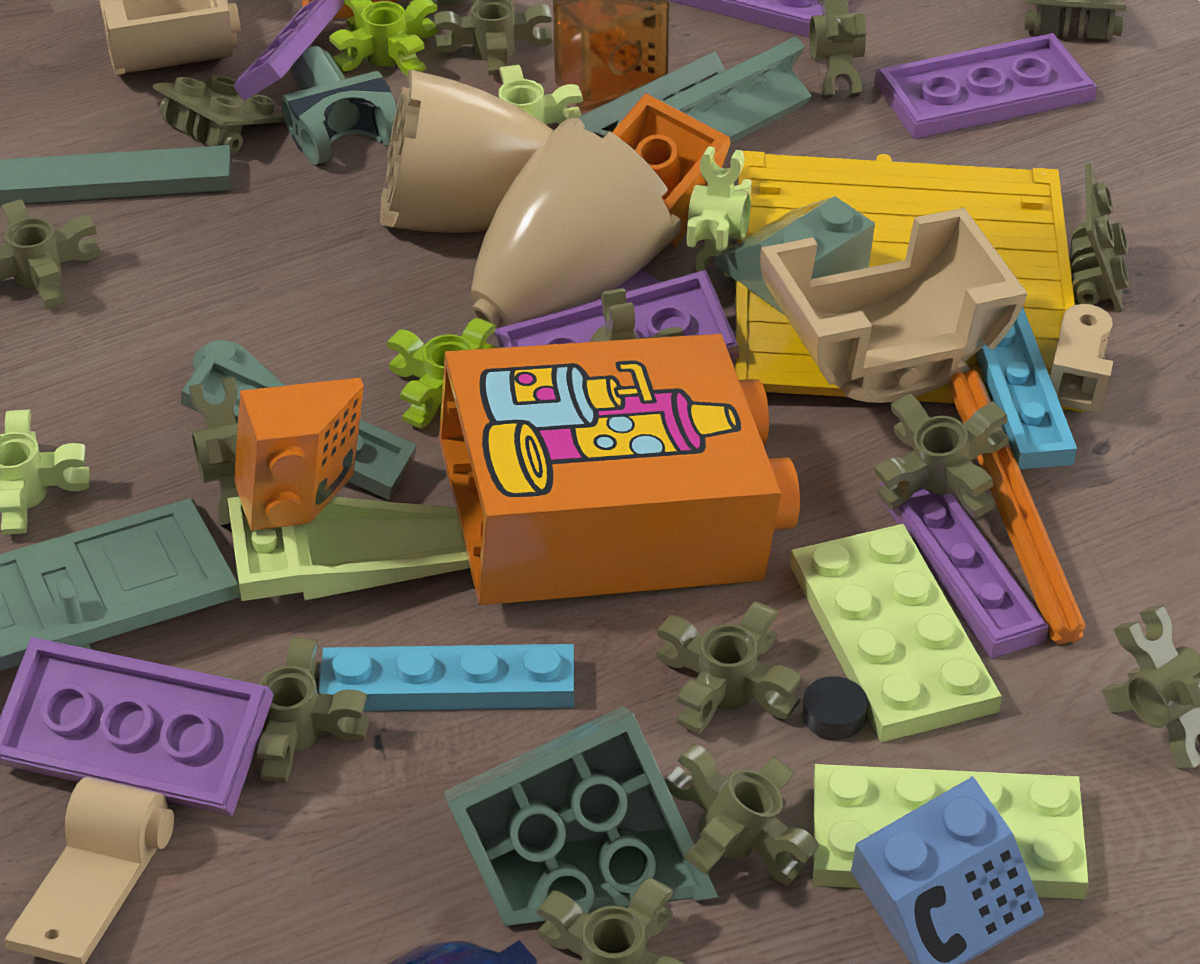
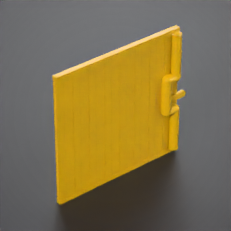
[735,151,1084,412]

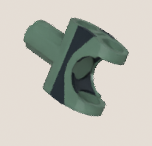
[281,46,397,165]

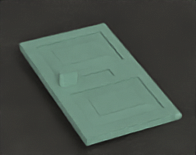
[0,498,241,671]

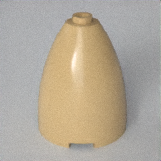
[380,70,554,233]
[470,118,681,329]

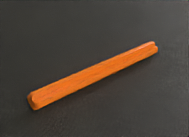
[949,369,1086,645]

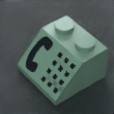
[715,196,875,315]

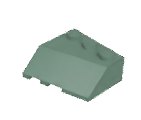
[443,706,719,926]

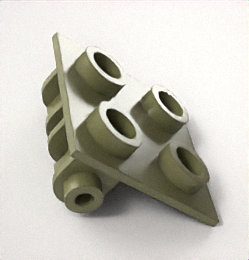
[1024,0,1126,40]
[153,75,285,153]
[1071,163,1129,312]

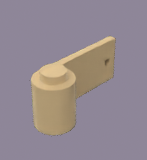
[4,777,174,964]

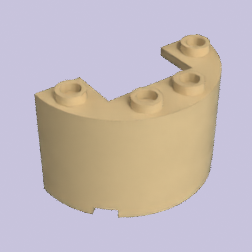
[99,0,241,75]
[760,208,1027,403]

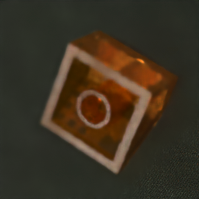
[553,0,669,112]

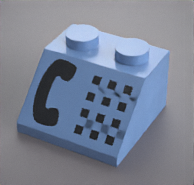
[851,776,1044,964]

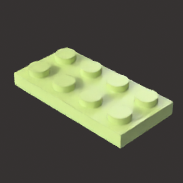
[790,524,1002,743]
[813,764,1088,899]

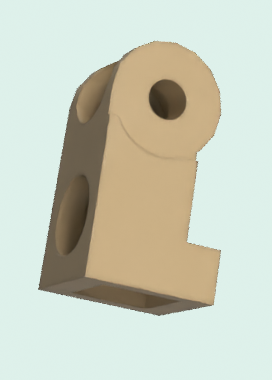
[1050,304,1113,414]

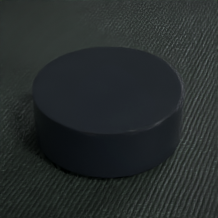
[802,676,868,739]

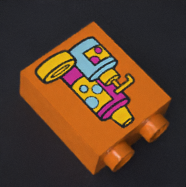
[439,334,800,605]

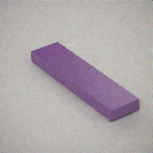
[234,0,345,101]
[880,483,1049,659]

